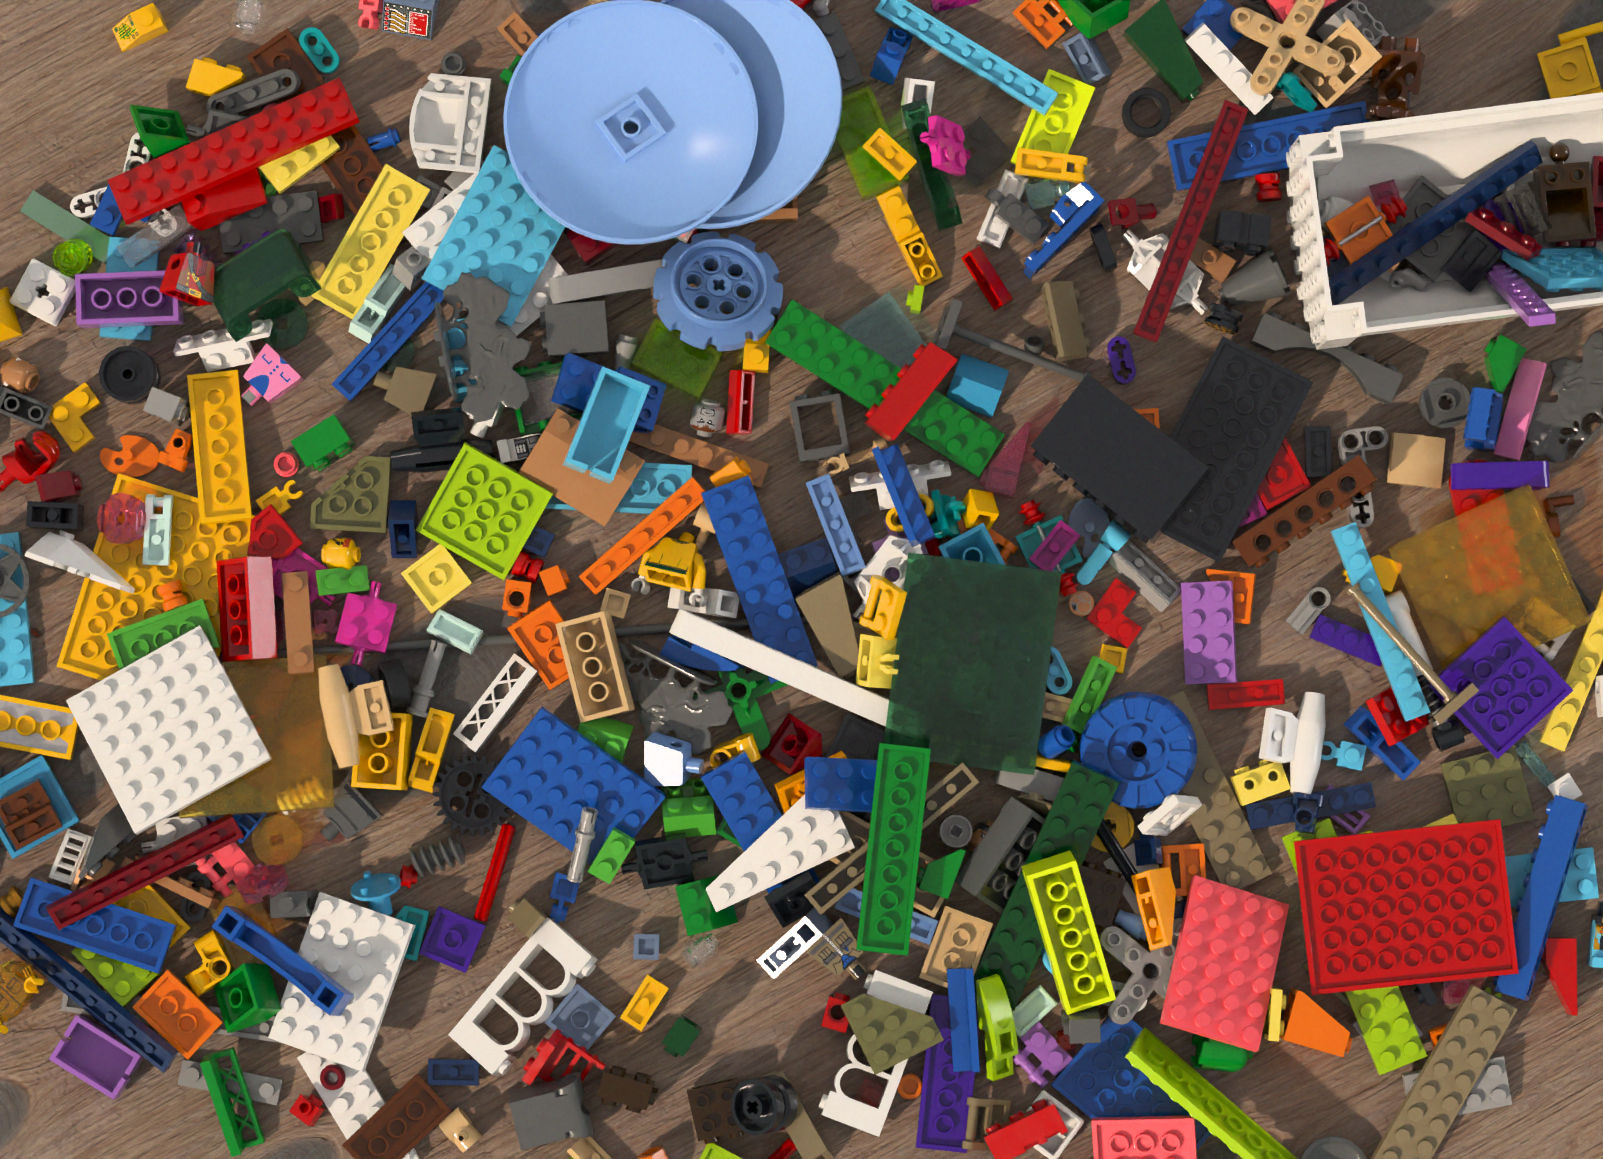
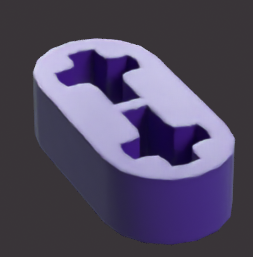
[1107,336,1136,385]

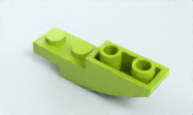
[976,974,1018,1081]

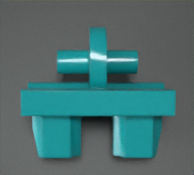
[924,489,966,539]

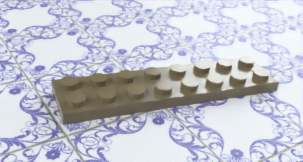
[1167,690,1272,889]
[1370,983,1518,1159]

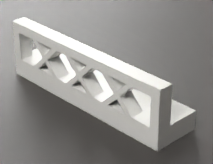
[453,653,538,752]

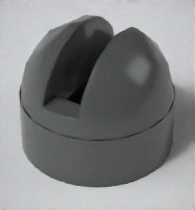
[1024,335,1045,355]

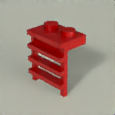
[522,1029,606,1085]

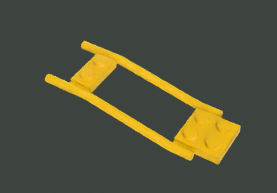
[1536,21,1603,99]

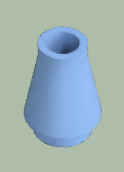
[1114,909,1147,941]

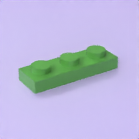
[1061,656,1117,735]

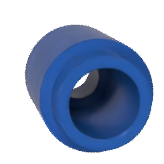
[1037,725,1075,759]

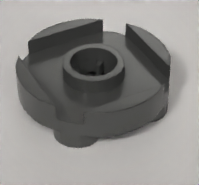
[1419,377,1470,429]

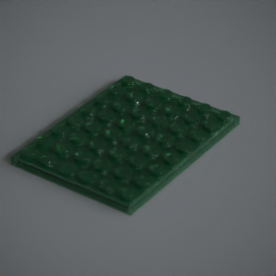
[883,552,1061,775]

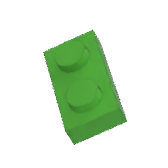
[316,565,370,596]
[588,827,636,884]

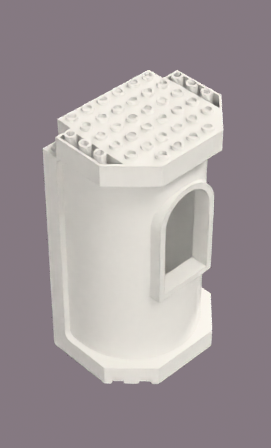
[1286,92,1603,350]

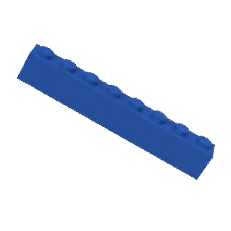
[1493,795,1588,1001]

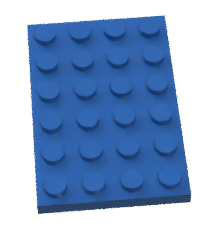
[481,706,666,865]
[1051,1016,1211,1150]

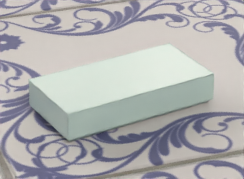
[427,609,484,654]
[1012,985,1058,1038]

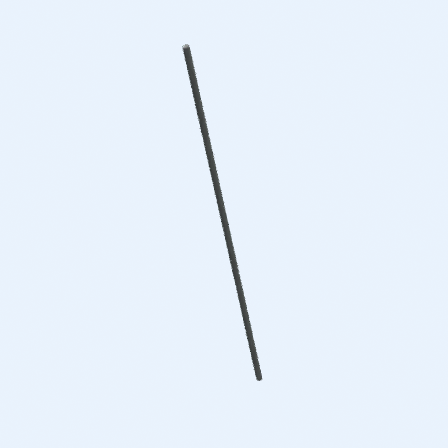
[274,606,931,660]

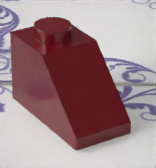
[35,470,83,503]

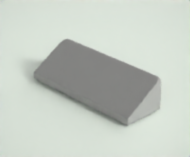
[1107,539,1181,612]

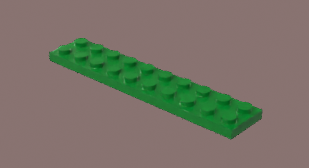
[764,299,1005,477]

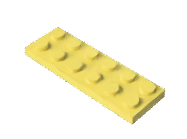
[311,164,430,319]

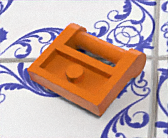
[1161,843,1206,896]

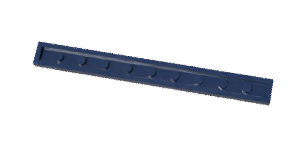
[1329,140,1543,305]
[0,908,179,1073]

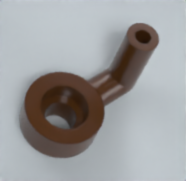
[1541,495,1574,539]

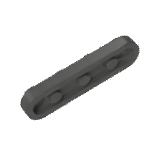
[206,69,300,114]

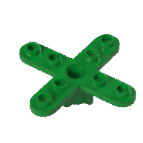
[692,667,788,751]

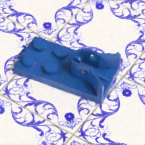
[1023,182,1105,279]

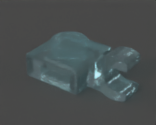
[1024,179,1070,210]

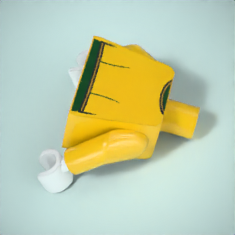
[631,532,707,607]

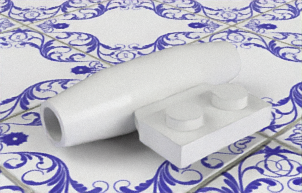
[1259,692,1326,794]

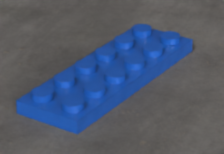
[700,751,820,894]
[13,878,177,974]

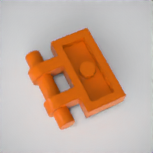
[1012,0,1073,49]

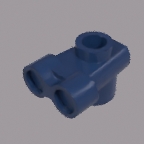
[1292,792,1324,834]

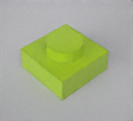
[906,285,924,314]

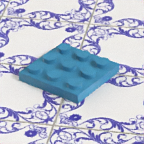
[0,755,81,859]

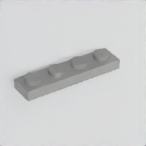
[177,1059,284,1105]

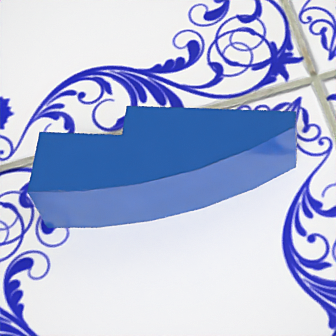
[660,635,744,671]
[1343,706,1421,781]

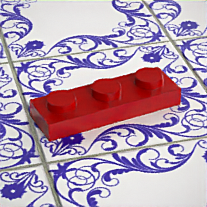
[1206,679,1285,710]

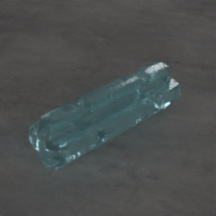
[1516,741,1556,786]

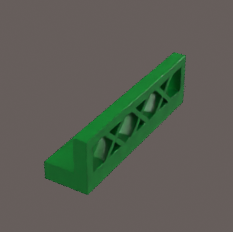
[200,1047,265,1157]

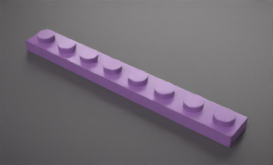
[1484,262,1556,327]

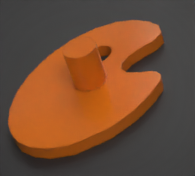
[100,435,159,478]

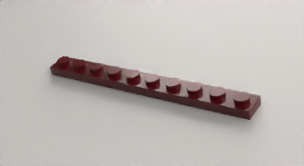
[1133,100,1248,343]

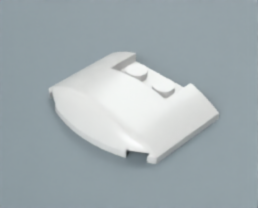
[409,73,491,173]

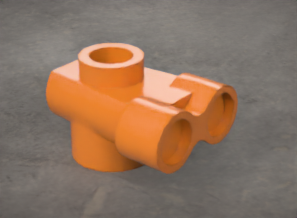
[156,428,193,472]

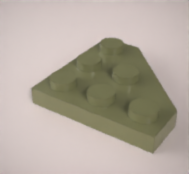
[310,456,391,534]
[840,994,944,1075]

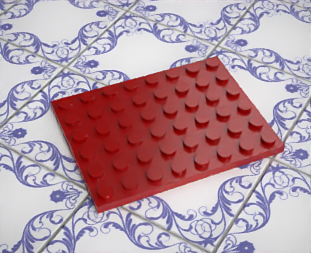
[1294,819,1519,995]

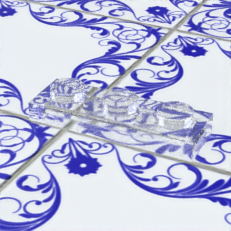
[116,205,194,269]

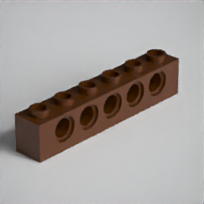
[1232,455,1378,569]

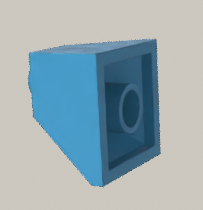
[938,523,1007,593]

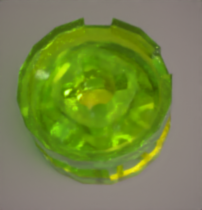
[53,238,93,276]

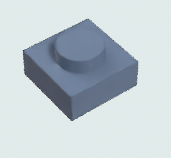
[633,933,660,960]

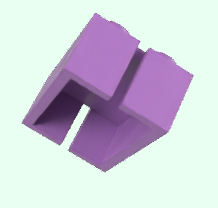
[49,1014,144,1100]

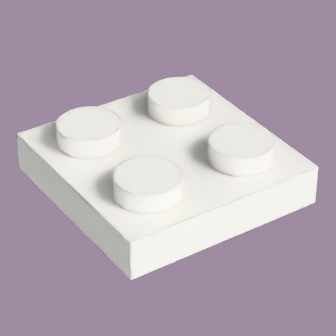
[1137,794,1203,836]

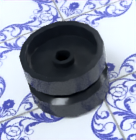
[99,346,161,405]
[731,1075,798,1136]

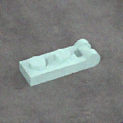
[143,494,174,566]

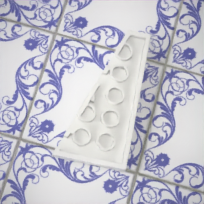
[706,795,855,912]

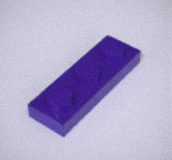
[1309,614,1382,667]

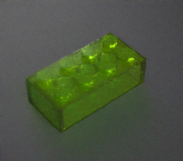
[836,85,909,202]

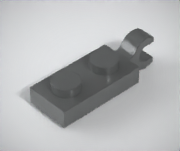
[985,188,1049,245]

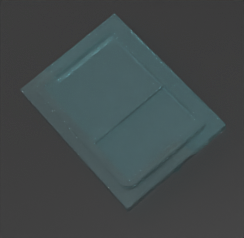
[839,292,926,368]

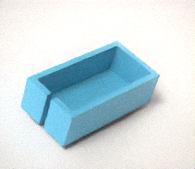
[563,367,650,484]

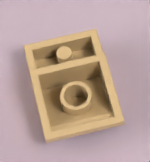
[1292,19,1383,109]

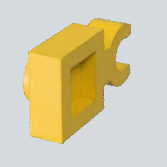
[256,480,304,515]

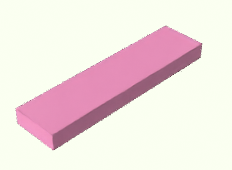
[1493,358,1547,461]

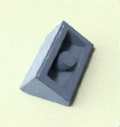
[1062,32,1112,86]

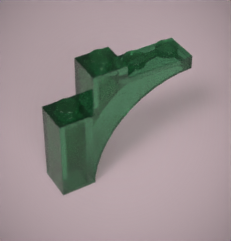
[901,98,963,231]

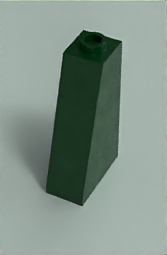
[1123,0,1203,103]

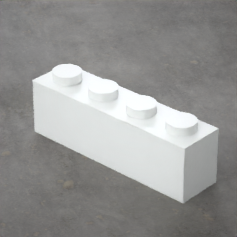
[1184,22,1274,115]

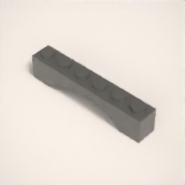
[1250,312,1404,405]

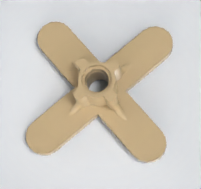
[1230,0,1345,96]

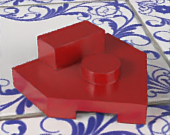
[247,504,304,559]

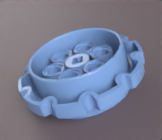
[653,232,783,351]

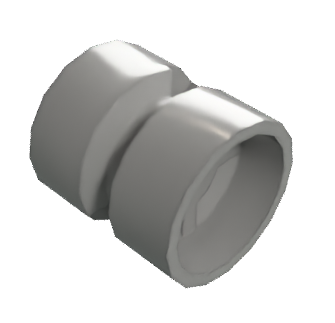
[939,814,973,848]

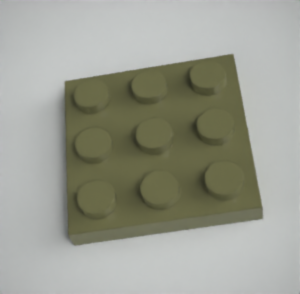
[1440,745,1535,827]

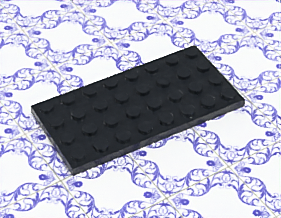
[1162,336,1313,563]

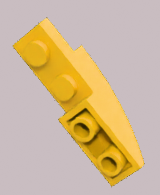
[875,184,943,286]

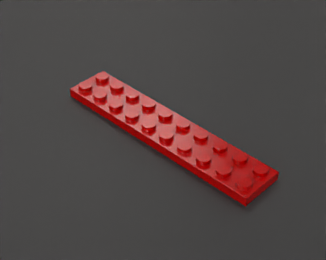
[107,77,360,225]

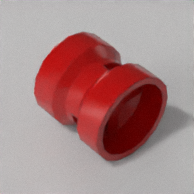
[1255,173,1282,202]
[511,551,545,584]

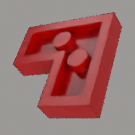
[1086,578,1142,648]

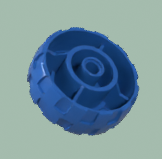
[1080,692,1197,809]

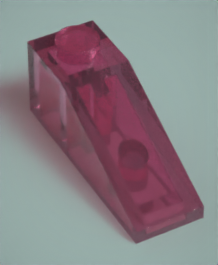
[980,422,1031,498]

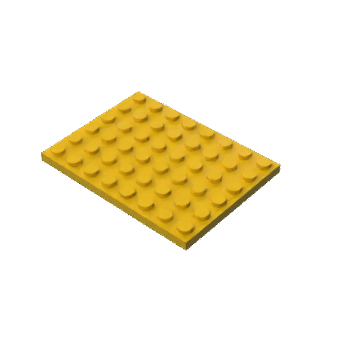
[56,473,255,680]

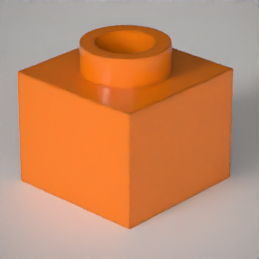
[539,565,570,597]

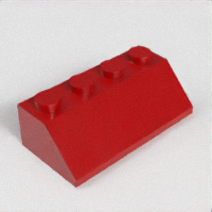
[864,342,957,442]
[216,556,278,662]

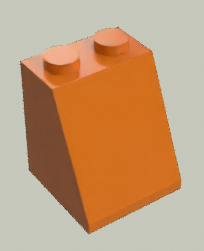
[1279,987,1352,1057]

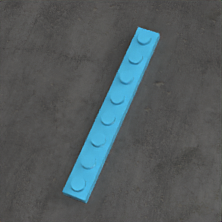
[875,0,1058,116]
[1331,522,1430,722]

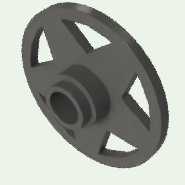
[0,544,30,618]

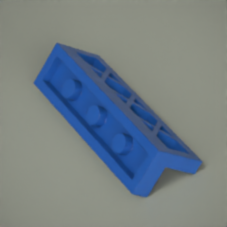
[872,444,936,547]
[946,967,980,1072]

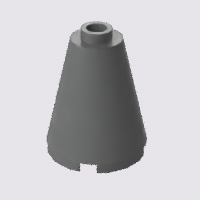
[1218,248,1292,306]

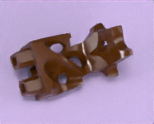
[1365,36,1425,121]

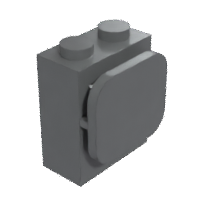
[540,300,610,358]

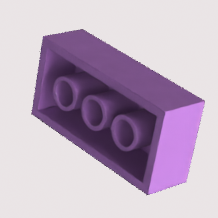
[75,270,184,328]

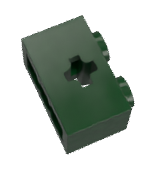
[662,1014,702,1057]

